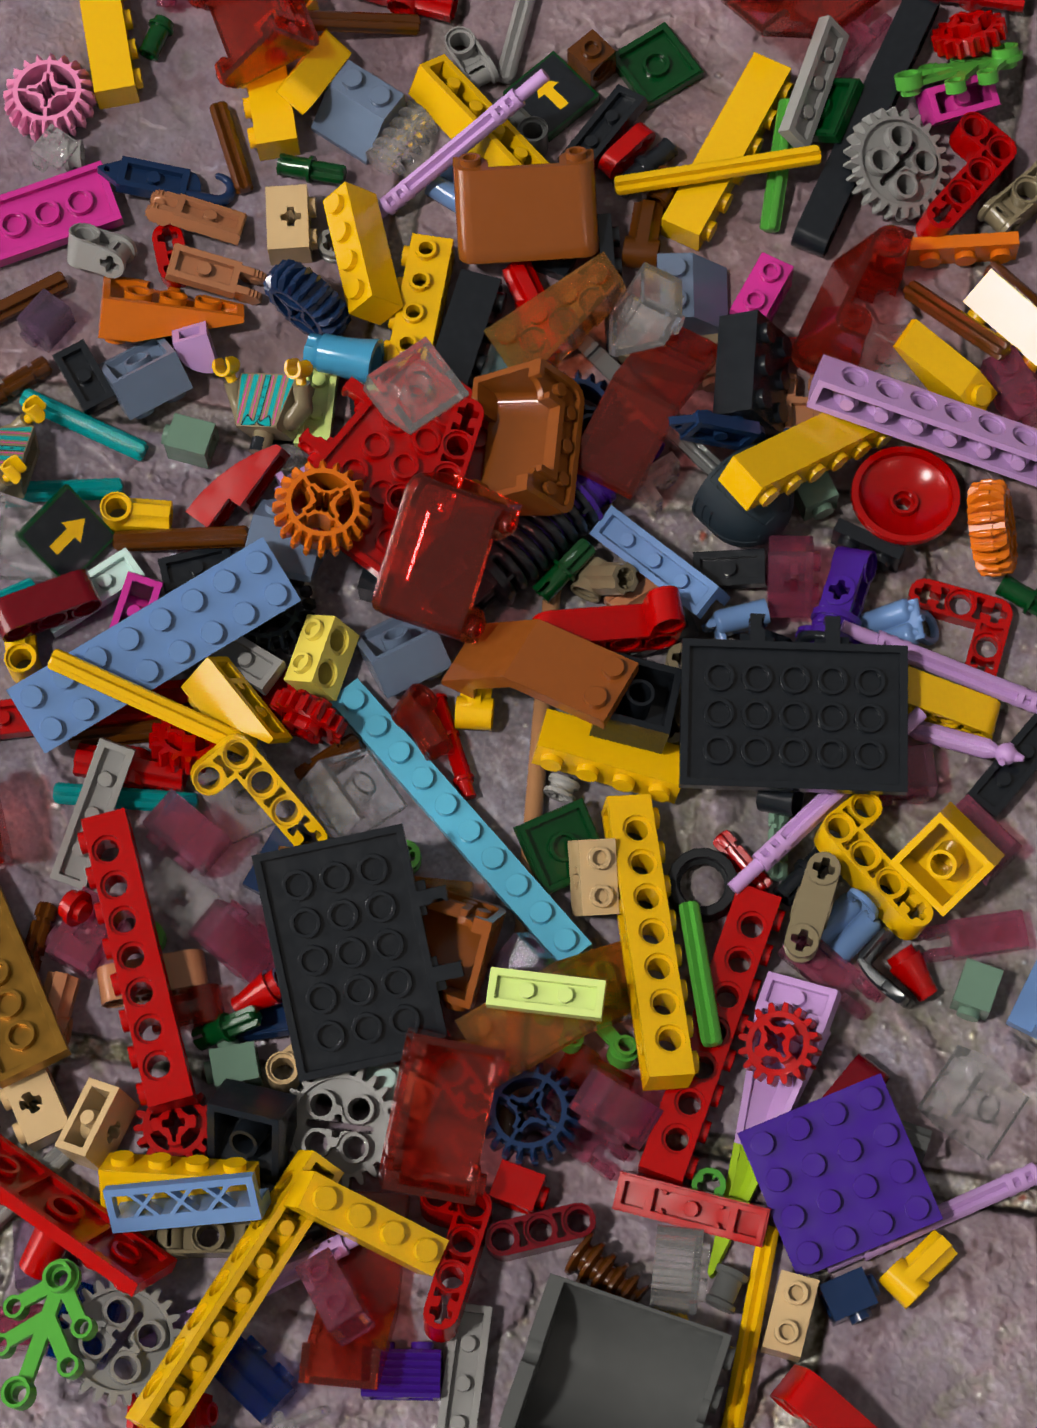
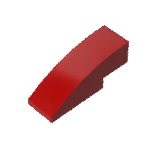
[185,444,291,527]

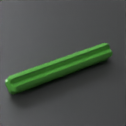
[760,98,792,233]
[678,901,723,1048]

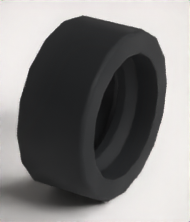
[668,848,737,923]

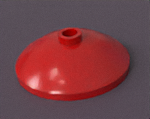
[851,446,960,545]

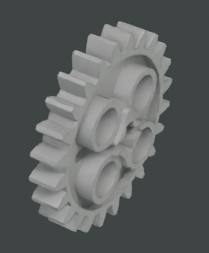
[843,107,950,222]
[289,1069,403,1189]
[59,1280,182,1407]

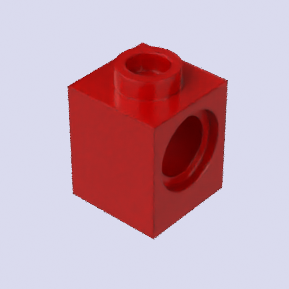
[489,1159,551,1215]

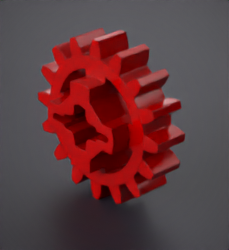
[931,10,1008,60]
[269,688,348,745]
[149,708,216,775]
[738,1002,823,1087]
[133,1092,207,1157]

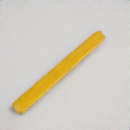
[614,145,822,195]
[47,649,258,757]
[721,1225,779,1428]

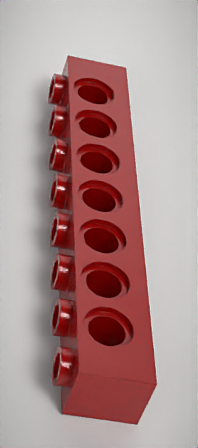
[77,808,198,1115]
[638,886,786,1185]

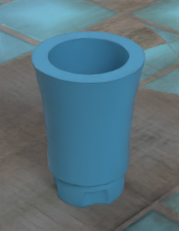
[303,333,384,387]

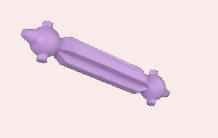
[909,721,1025,766]

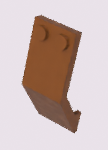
[441,619,639,729]

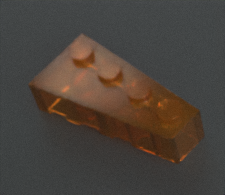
[484,251,628,369]

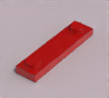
[612,1170,772,1248]

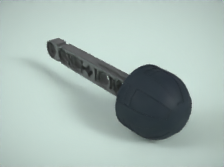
[568,327,794,548]

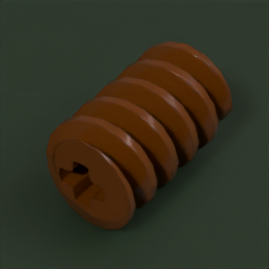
[564,1232,651,1303]

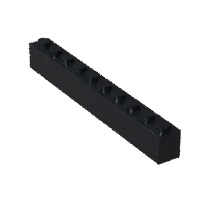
[357,269,507,610]

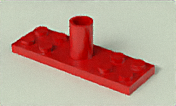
[0,1134,178,1297]

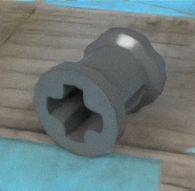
[702,1263,749,1314]

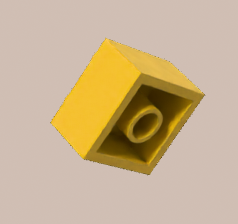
[889,802,1005,917]

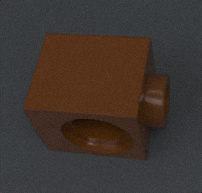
[567,29,616,90]

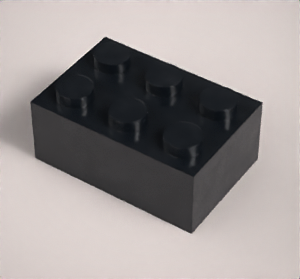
[713,309,793,439]

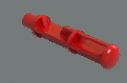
[426,693,477,801]

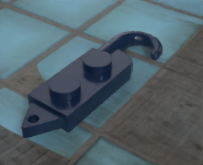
[97,156,236,206]
[668,410,790,451]

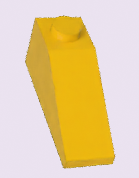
[893,319,998,411]
[181,656,293,744]

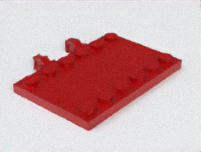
[292,346,488,591]

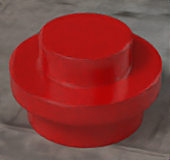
[58,890,93,927]

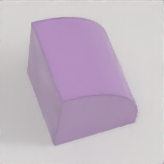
[172,321,218,373]

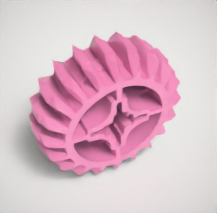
[3,53,97,144]

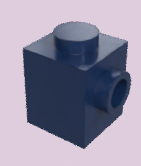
[817,1266,881,1327]

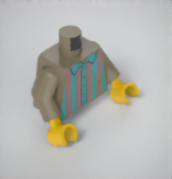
[212,356,315,454]
[0,395,47,498]

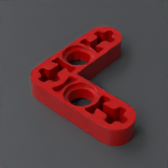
[908,578,1013,695]

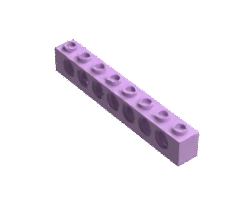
[806,354,1037,487]

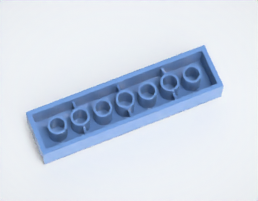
[6,537,301,754]

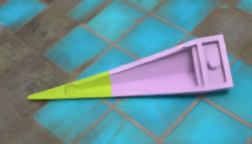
[707,971,842,1279]

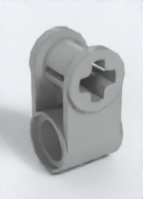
[445,26,500,88]
[67,223,137,279]

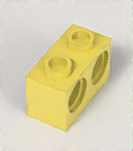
[284,614,360,701]

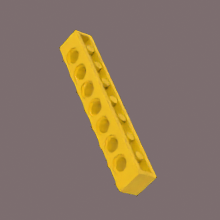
[601,794,699,1091]
[125,1150,344,1428]

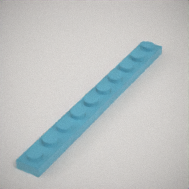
[329,678,593,971]

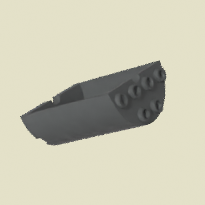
[498,1273,737,1428]

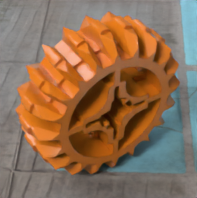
[272,459,372,559]
[967,478,1018,577]

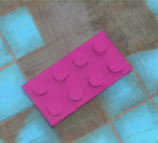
[0,160,124,267]

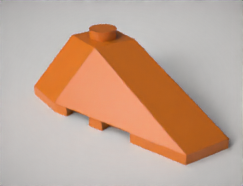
[98,276,245,345]

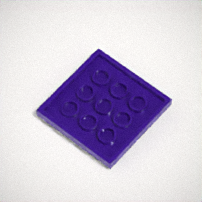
[737,1073,943,1276]

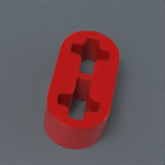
[598,122,656,180]
[152,224,186,289]

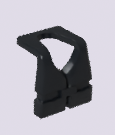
[857,927,916,1009]

